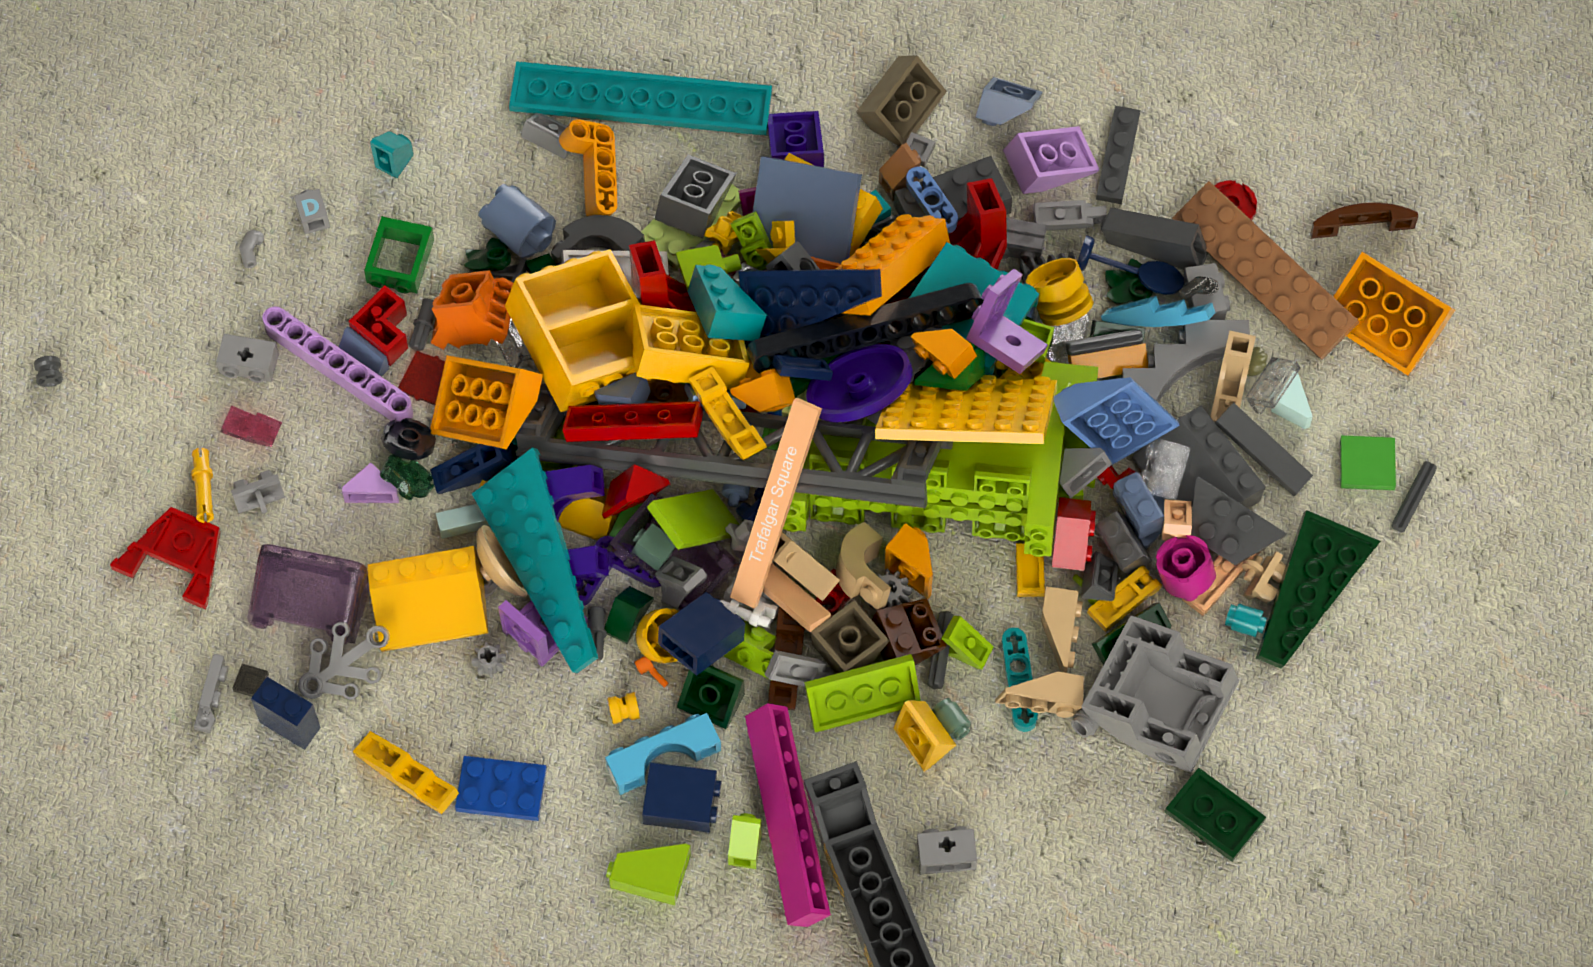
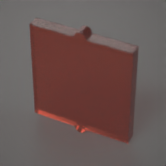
[398,351,445,405]

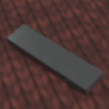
[1215,402,1313,496]

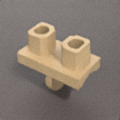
[1242,551,1286,604]

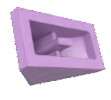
[342,463,399,503]

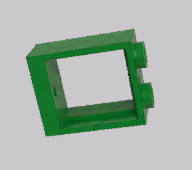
[364,216,434,294]

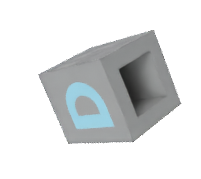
[294,189,330,234]

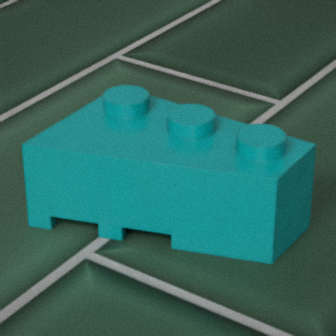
[687,265,767,341]

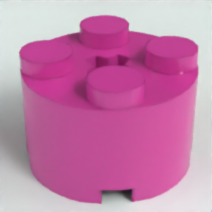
[1156,535,1216,601]

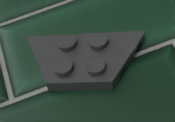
[1191,477,1287,566]

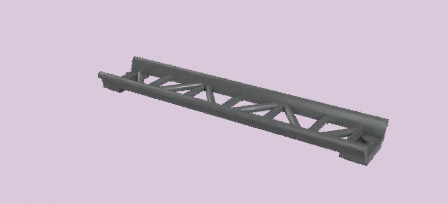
[516,383,953,508]

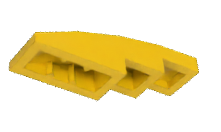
[353,731,459,814]

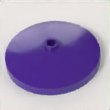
[806,344,913,422]

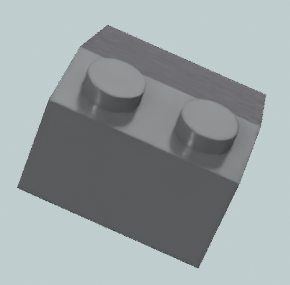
[655,154,736,239]

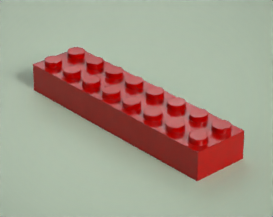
[562,401,703,442]

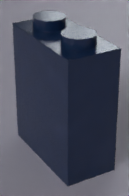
[658,592,745,676]
[251,677,321,750]
[642,763,722,832]

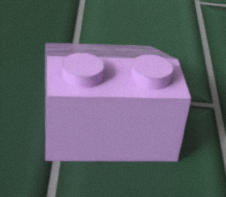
[1003,126,1099,194]

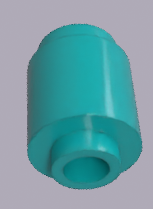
[1225,604,1268,637]

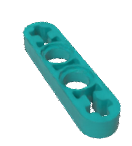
[1001,627,1038,732]

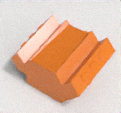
[431,270,514,350]

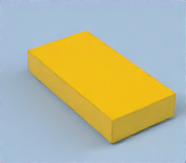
[1015,543,1045,597]

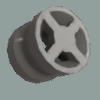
[34,356,63,387]

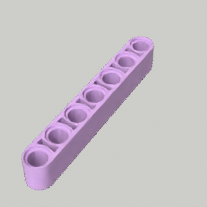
[262,306,413,422]

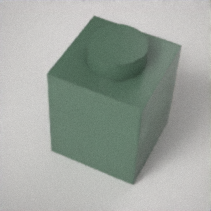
[632,523,676,571]

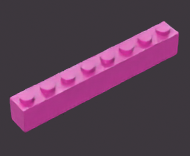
[745,703,831,927]

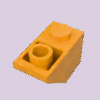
[911,329,977,379]
[730,369,795,412]

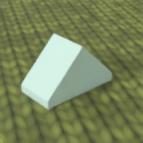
[1271,370,1313,429]

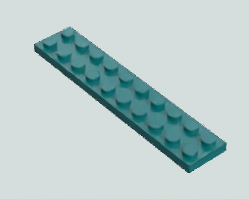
[509,61,772,136]

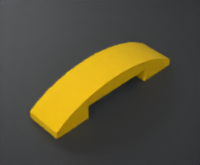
[689,366,767,460]

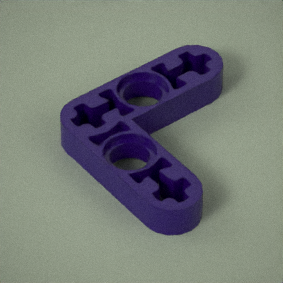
[575,536,664,606]

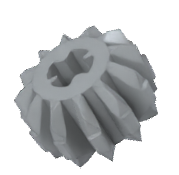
[869,569,912,609]

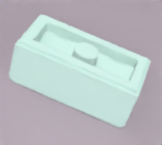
[436,504,491,539]

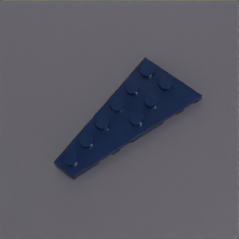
[739,269,882,351]

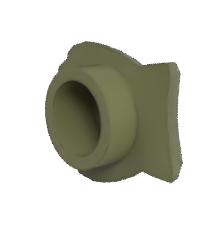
[1247,347,1268,376]

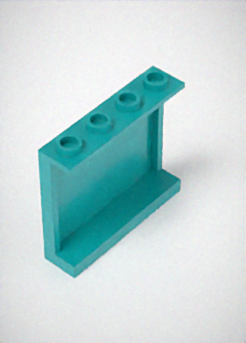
[909,242,1039,375]

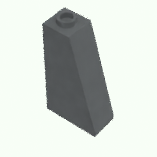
[1101,208,1208,270]

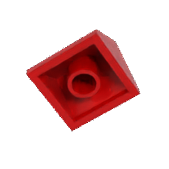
[602,464,670,519]

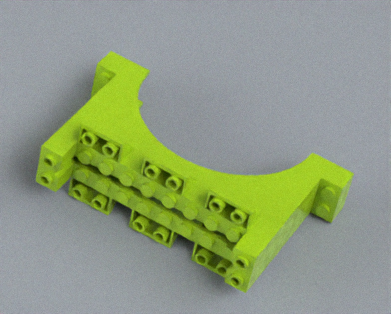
[783,362,1098,557]

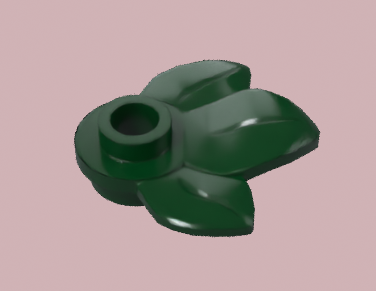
[464,238,511,271]
[1105,258,1153,304]

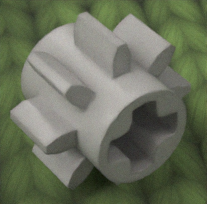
[472,642,507,678]

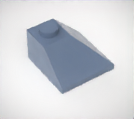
[976,77,1043,126]

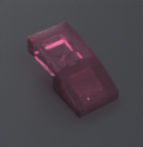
[220,405,282,447]

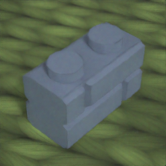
[1113,472,1164,539]

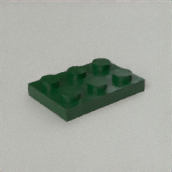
[1165,767,1266,862]

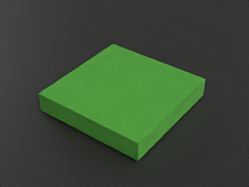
[1340,435,1396,491]

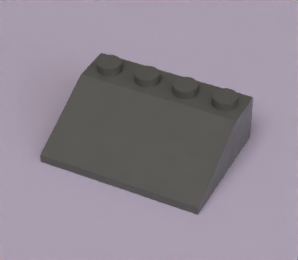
[1132,406,1266,508]

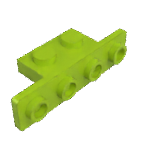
[724,620,776,681]

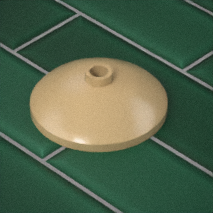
[476,525,528,597]

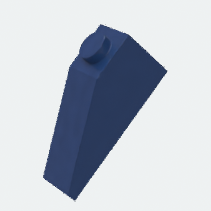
[430,442,517,494]

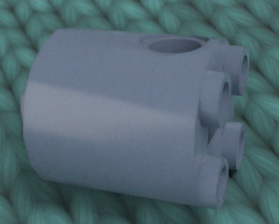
[478,184,556,259]

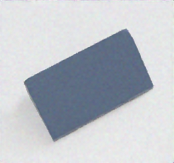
[339,326,389,377]

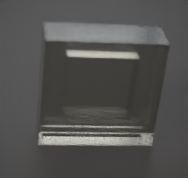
[233,664,269,697]

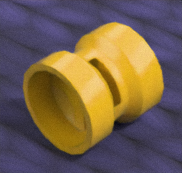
[607,692,640,724]

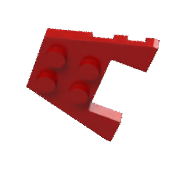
[110,507,221,610]

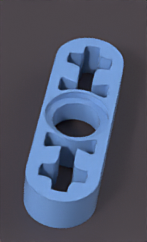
[906,167,958,234]

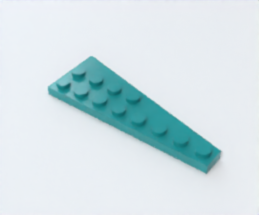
[472,447,598,674]

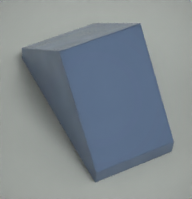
[594,372,651,405]

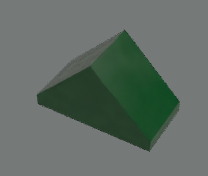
[605,586,654,644]

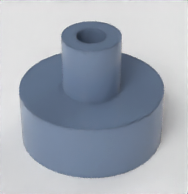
[722,484,750,507]

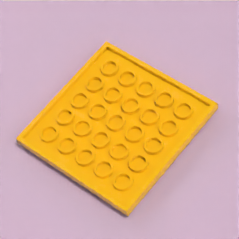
[875,375,1057,444]

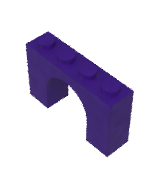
[546,465,609,581]

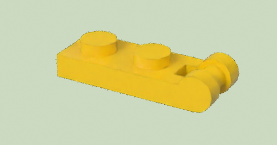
[1087,565,1162,632]

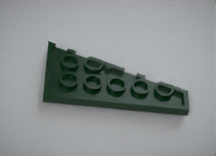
[1256,510,1381,669]

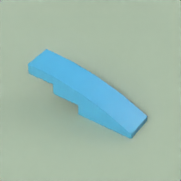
[1101,296,1216,327]

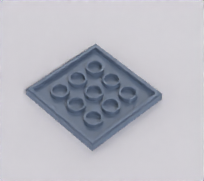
[753,156,862,264]

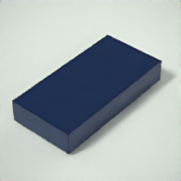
[772,355,833,381]

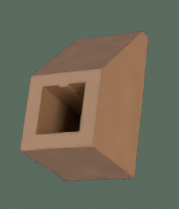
[879,143,922,202]

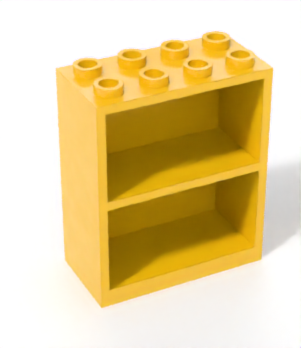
[505,249,656,412]

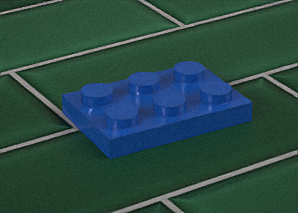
[455,756,547,821]

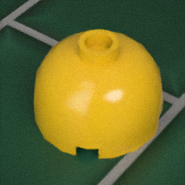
[635,608,679,663]

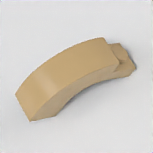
[1210,330,1256,422]
[836,522,891,610]

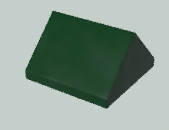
[677,665,745,729]

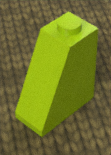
[606,844,691,906]

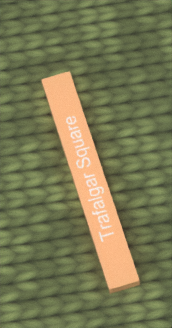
[730,398,822,608]

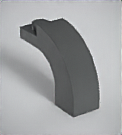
[551,215,645,266]

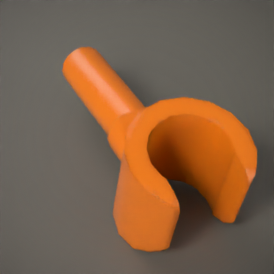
[634,657,669,688]

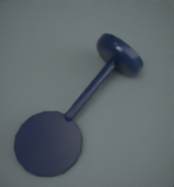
[1077,235,1184,295]

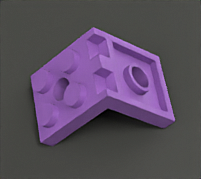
[966,269,1048,374]
[498,600,588,667]

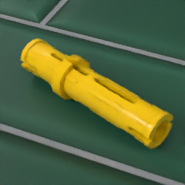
[191,448,214,523]

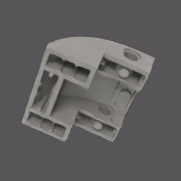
[1081,615,1239,773]

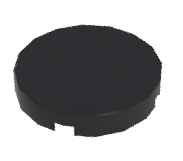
[381,418,436,460]

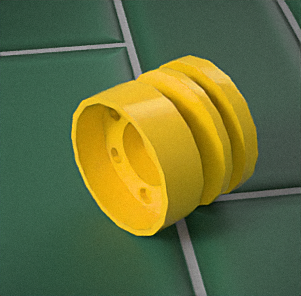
[1026,258,1094,326]

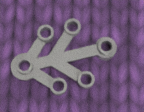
[298,622,390,700]

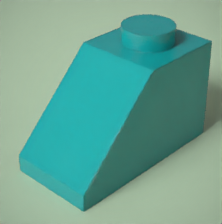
[370,131,414,178]

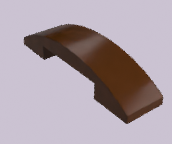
[1310,202,1418,239]
[768,606,805,711]

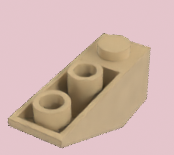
[773,532,840,601]
[1041,586,1083,673]
[995,671,1084,718]

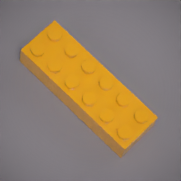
[836,214,950,315]

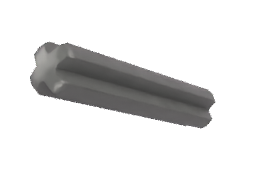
[1066,329,1143,356]
[1392,461,1437,533]
[927,611,954,689]

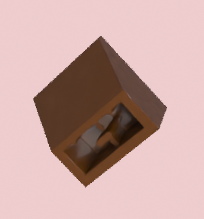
[872,598,947,665]

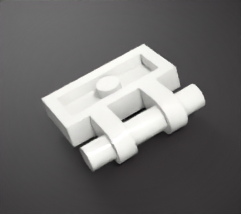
[720,579,779,628]

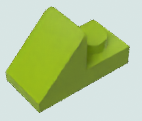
[941,616,994,670]

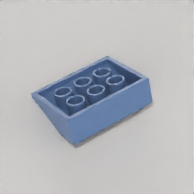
[1054,377,1180,465]

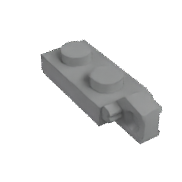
[1033,200,1107,230]
[764,650,835,687]
[194,654,229,733]

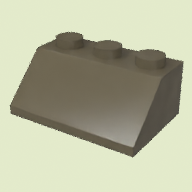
[856,55,947,147]

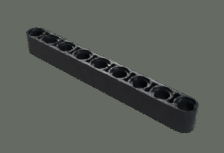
[747,283,984,373]

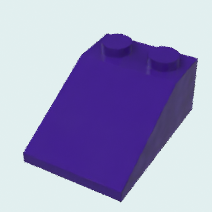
[768,111,824,167]

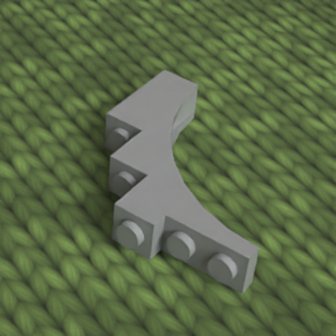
[1117,320,1250,452]

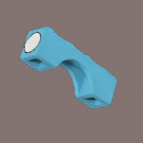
[605,713,721,795]

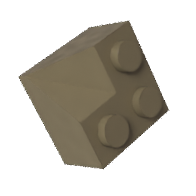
[811,600,889,674]

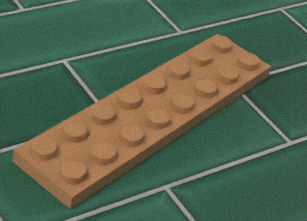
[1172,181,1359,360]

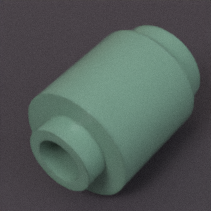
[932,698,971,740]

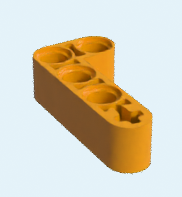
[559,119,618,217]

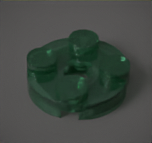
[380,454,434,500]

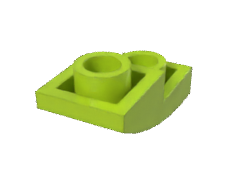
[731,211,772,270]

